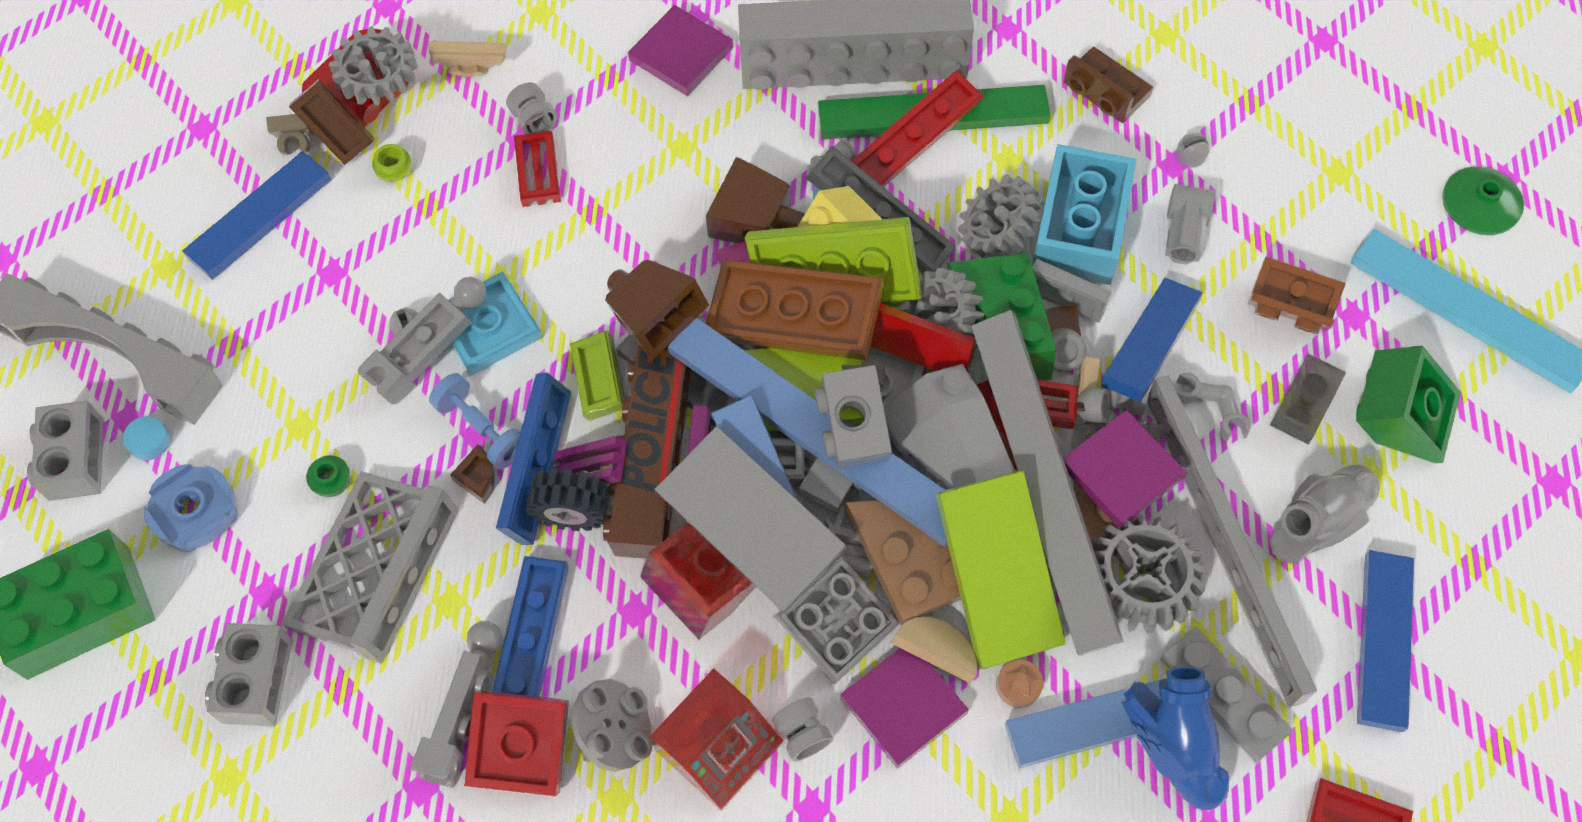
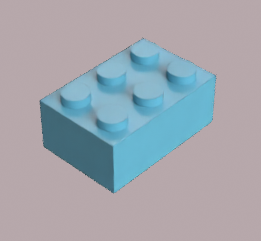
[1032,144,1137,285]

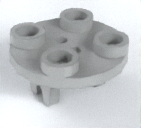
[571,679,652,772]

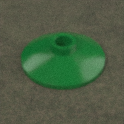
[1442,166,1524,235]

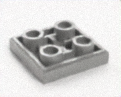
[774,556,900,684]

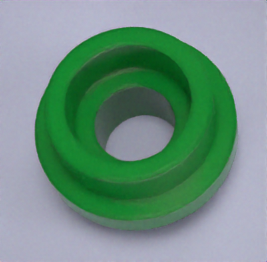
[306,455,350,497]

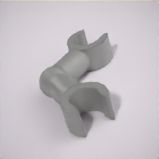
[1176,373,1251,442]

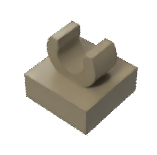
[266,114,315,155]

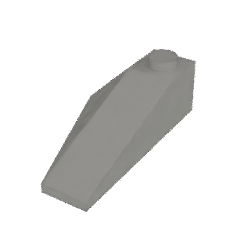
[884,364,1014,489]

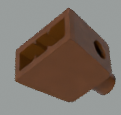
[706,157,805,243]
[605,259,709,360]

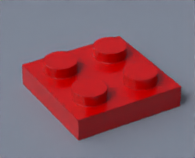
[464,690,569,796]

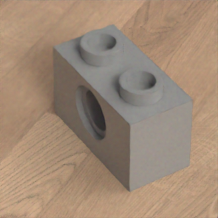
[815,365,892,468]

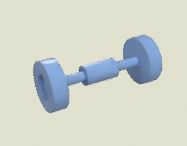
[429,373,520,469]

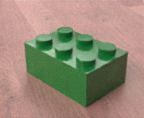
[0,529,156,680]

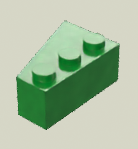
[947,252,1056,381]

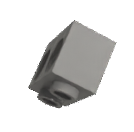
[27,400,104,501]
[205,623,293,727]

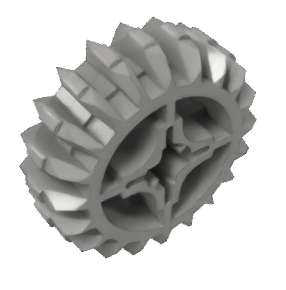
[1092,514,1206,635]

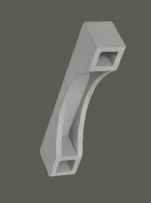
[0,273,223,425]

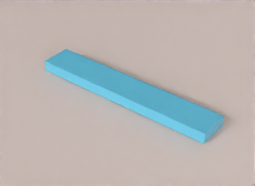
[1351,229,1582,393]

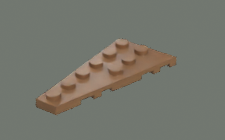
[844,487,1135,625]

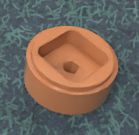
[996,659,1043,708]

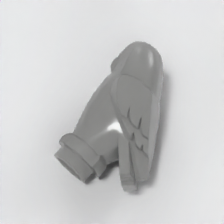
[1269,465,1380,564]

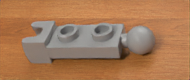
[357,276,486,404]
[411,621,502,788]

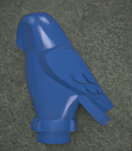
[1121,666,1230,810]

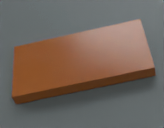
[705,259,885,361]

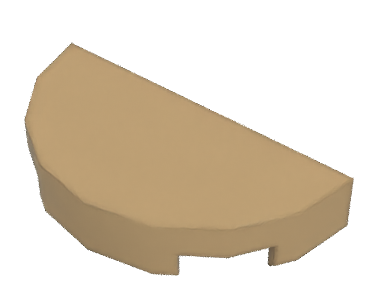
[428,41,506,77]
[890,617,977,683]

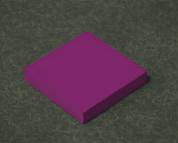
[628,4,733,96]
[1063,410,1187,529]
[840,648,969,769]

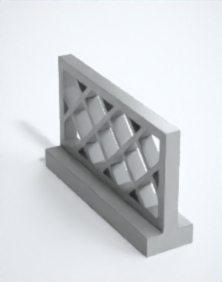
[281,471,458,663]

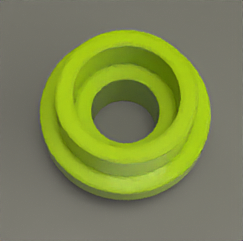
[372,144,412,182]

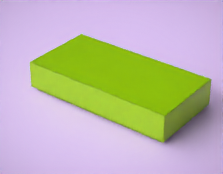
[570,330,625,421]

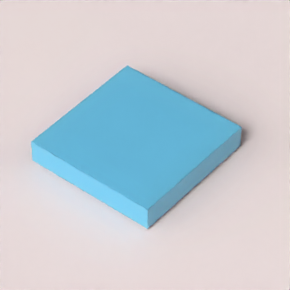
[449,271,543,376]

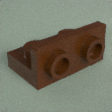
[1063,46,1153,123]

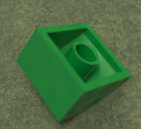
[1355,345,1461,463]

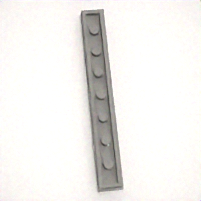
[972,310,1124,656]
[1147,375,1317,707]

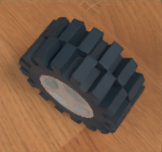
[526,468,610,531]

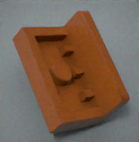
[1247,257,1346,334]

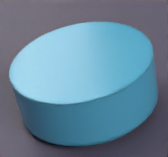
[123,416,170,460]

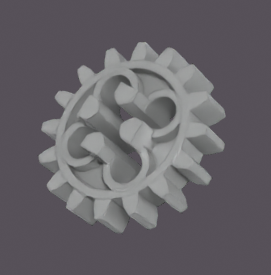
[329,26,418,105]
[958,174,1043,258]
[901,268,984,336]

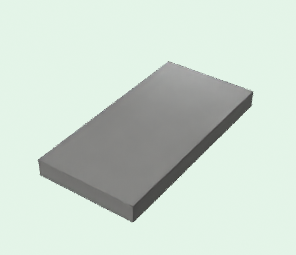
[654,426,846,614]

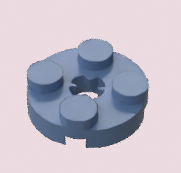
[144,464,238,552]

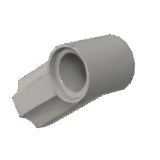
[1165,184,1215,265]

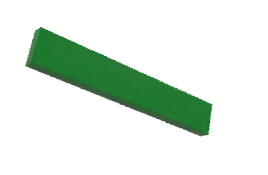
[818,85,1051,140]

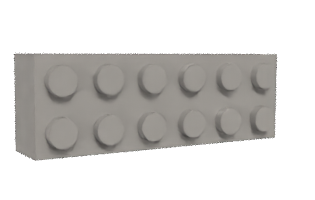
[738,0,974,90]

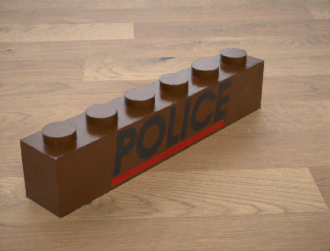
[603,341,692,560]

